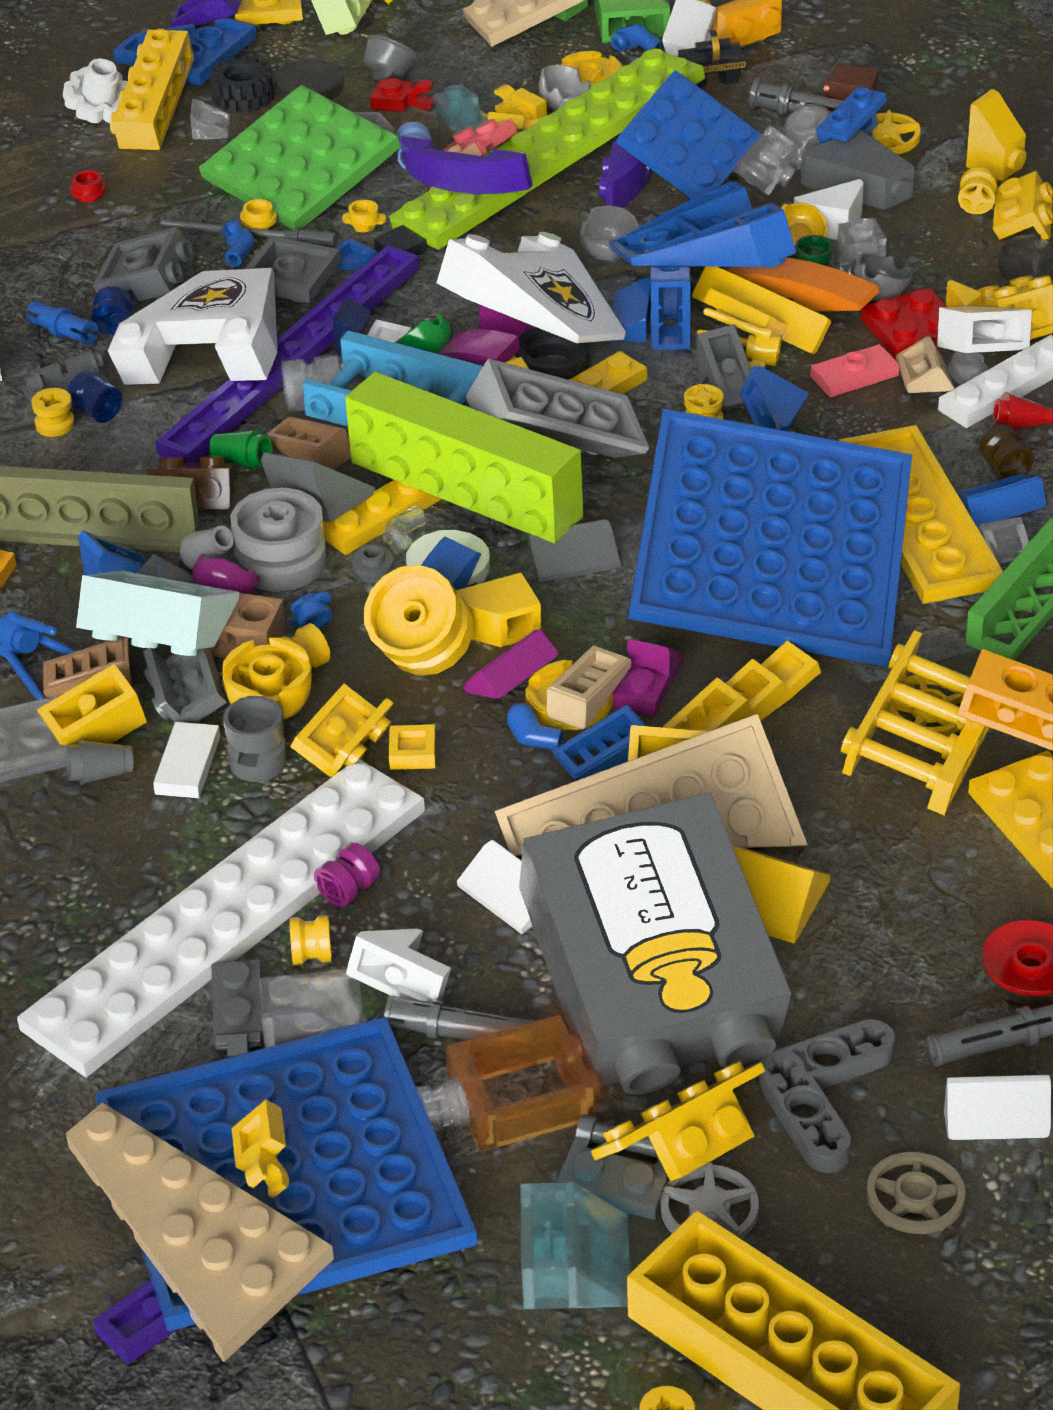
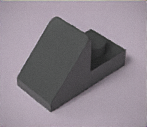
[696,324,751,412]

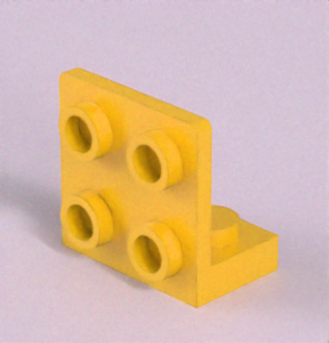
[976,275,1053,340]

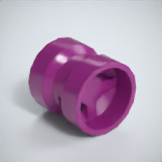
[313,842,380,908]

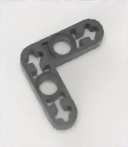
[759,1019,895,1173]

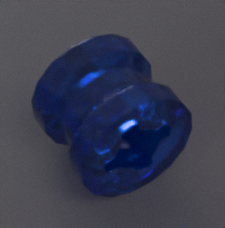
[91,286,132,335]

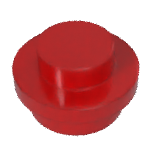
[70,170,107,203]

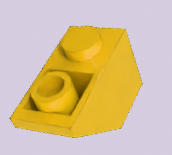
[456,573,541,647]

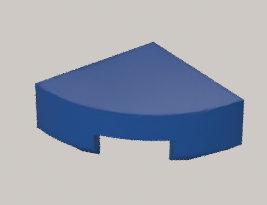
[335,238,377,270]

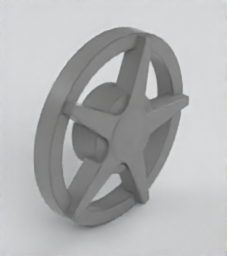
[660,1162,759,1240]

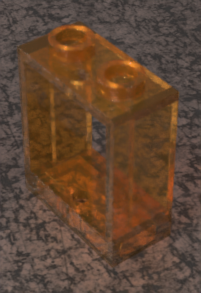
[445,1015,601,1153]

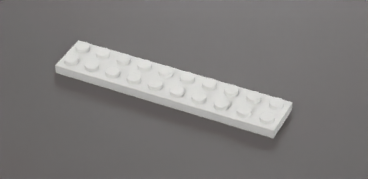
[17,759,425,1078]

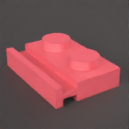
[443,119,517,155]

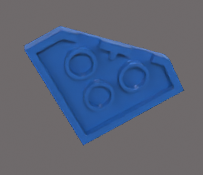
[114,18,257,85]

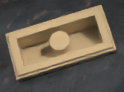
[895,336,955,393]

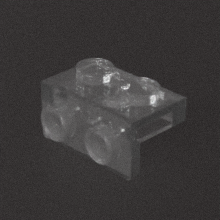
[733,125,813,195]

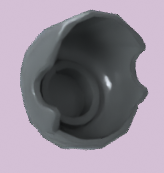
[851,252,914,301]

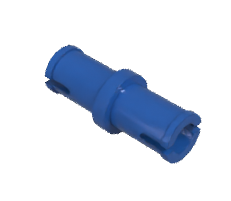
[26,300,98,345]

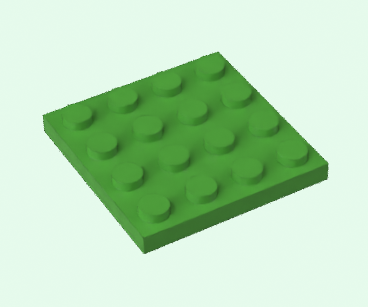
[199,85,400,230]

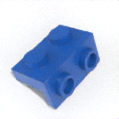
[816,86,887,144]

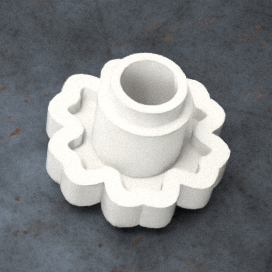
[63,59,128,123]

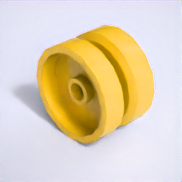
[364,565,473,676]

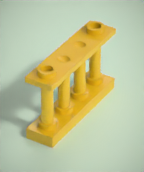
[841,630,990,815]

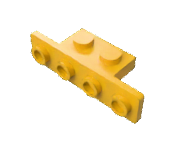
[692,266,831,354]
[591,1061,766,1182]

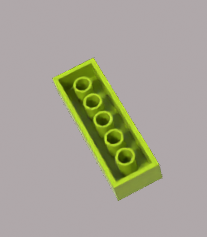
[345,372,583,544]

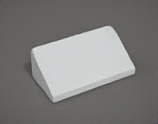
[662,0,716,57]
[457,840,533,934]
[944,1075,1051,1140]

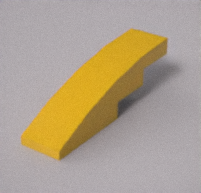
[662,641,821,731]

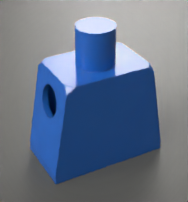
[650,266,690,350]

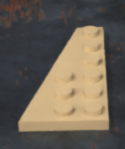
[66,1103,334,1362]

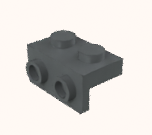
[143,648,227,723]

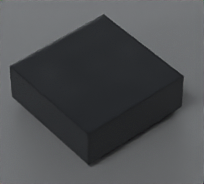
[374,225,427,255]

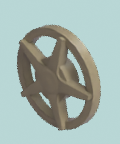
[866,1152,966,1234]

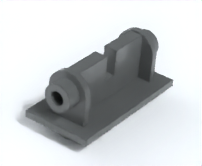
[22,351,111,400]

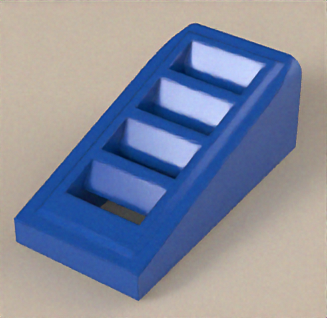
[552,704,645,782]

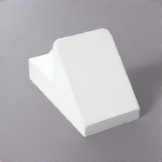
[346,929,451,1003]

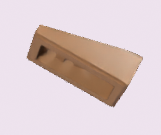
[267,416,351,470]
[43,637,133,697]

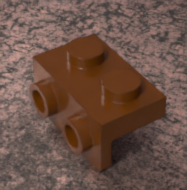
[147,455,236,510]

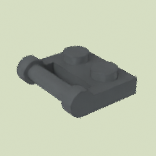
[556,1114,669,1221]

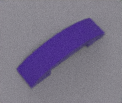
[399,136,533,194]

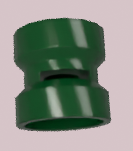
[795,235,833,268]

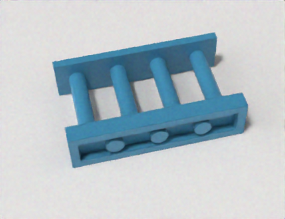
[303,331,483,427]

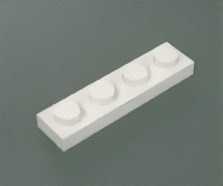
[938,335,1053,428]

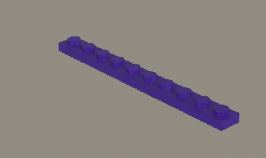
[156,245,420,463]

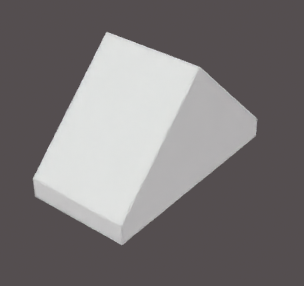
[794,179,864,242]

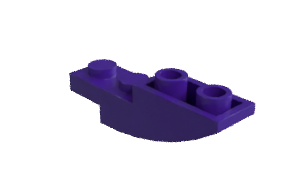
[599,142,654,214]

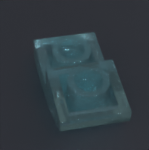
[433,85,488,133]

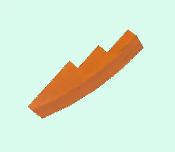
[726,257,880,311]

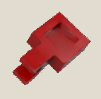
[370,78,435,112]

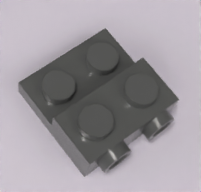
[92,226,194,301]
[245,236,341,309]

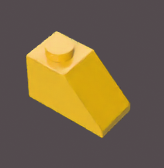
[966,89,1026,182]
[37,664,147,745]

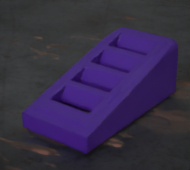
[171,0,242,27]

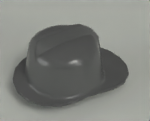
[360,34,420,81]

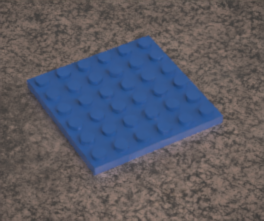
[628,408,912,667]
[95,1017,478,1332]

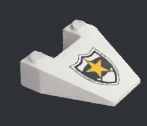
[437,232,626,343]
[108,268,277,385]

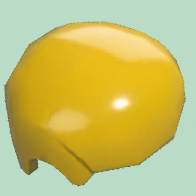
[781,202,829,257]

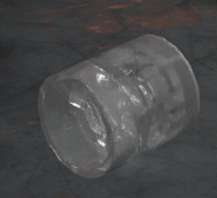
[281,354,340,413]

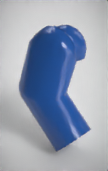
[610,24,663,52]
[222,219,255,267]
[507,703,564,750]

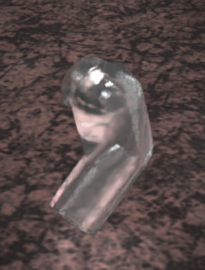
[383,506,426,554]

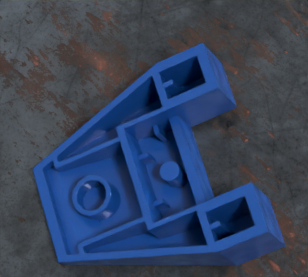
[608,181,796,268]

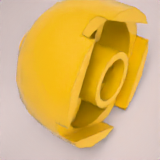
[223,638,312,720]

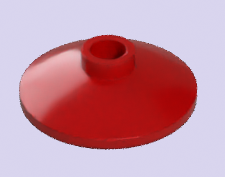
[982,920,1053,996]

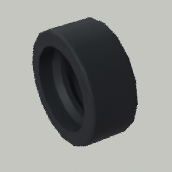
[515,327,589,380]

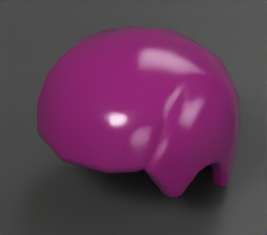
[193,554,260,595]

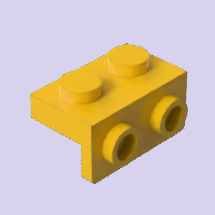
[993,171,1053,241]
[290,684,394,778]

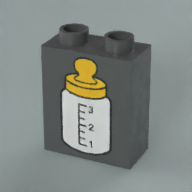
[519,793,791,1095]

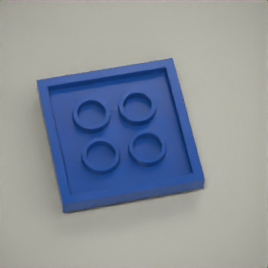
[615,70,762,199]

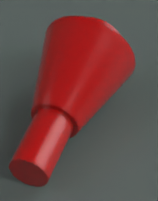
[993,391,1053,430]

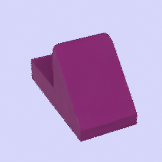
[613,639,684,716]

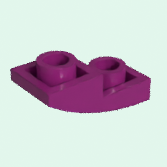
[437,329,520,366]

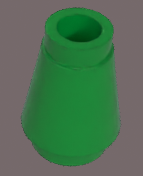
[209,429,273,470]

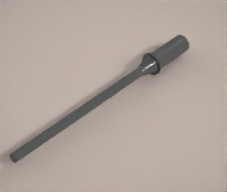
[161,219,338,248]

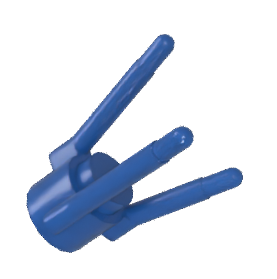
[0,610,76,702]

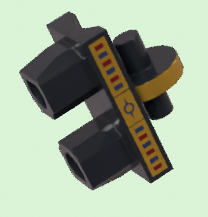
[678,30,748,88]

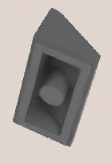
[528,519,621,583]

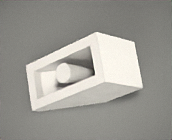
[937,306,1032,353]

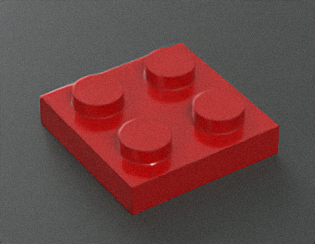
[861,288,947,360]

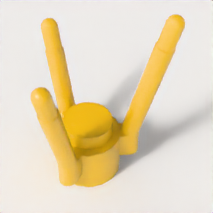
[697,308,782,369]

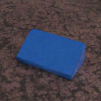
[610,276,651,343]
[956,473,1046,528]

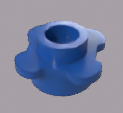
[290,592,333,630]

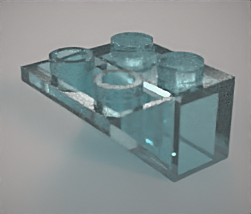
[520,1182,630,1310]

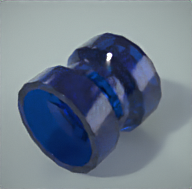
[67,371,123,423]

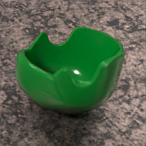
[394,314,453,354]

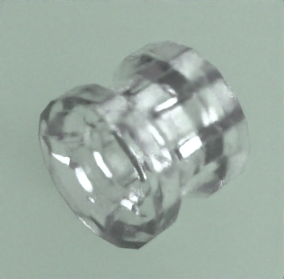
[416,1076,470,1134]

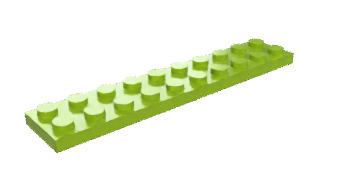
[389,48,705,250]

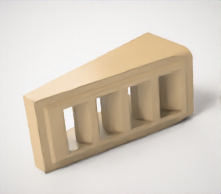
[547,646,631,729]

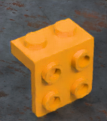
[710,0,782,47]

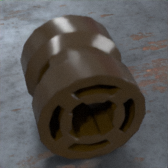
[979,424,1034,479]

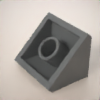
[261,452,375,522]

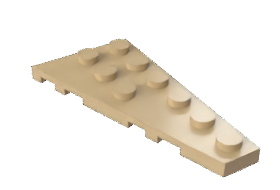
[495,714,807,856]

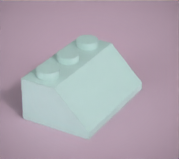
[76,571,239,656]

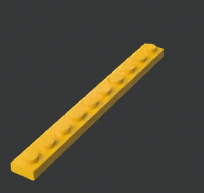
[323,351,647,555]

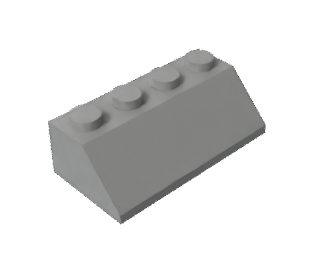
[466,358,649,458]

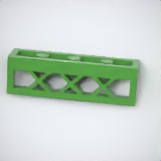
[966,518,1053,660]

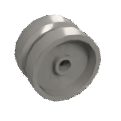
[230,487,327,592]

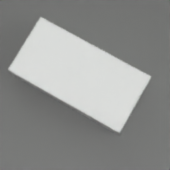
[153,722,220,798]

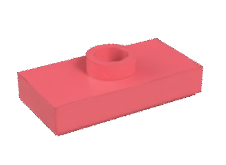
[810,344,899,398]

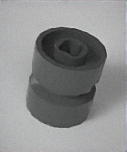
[223,696,288,782]

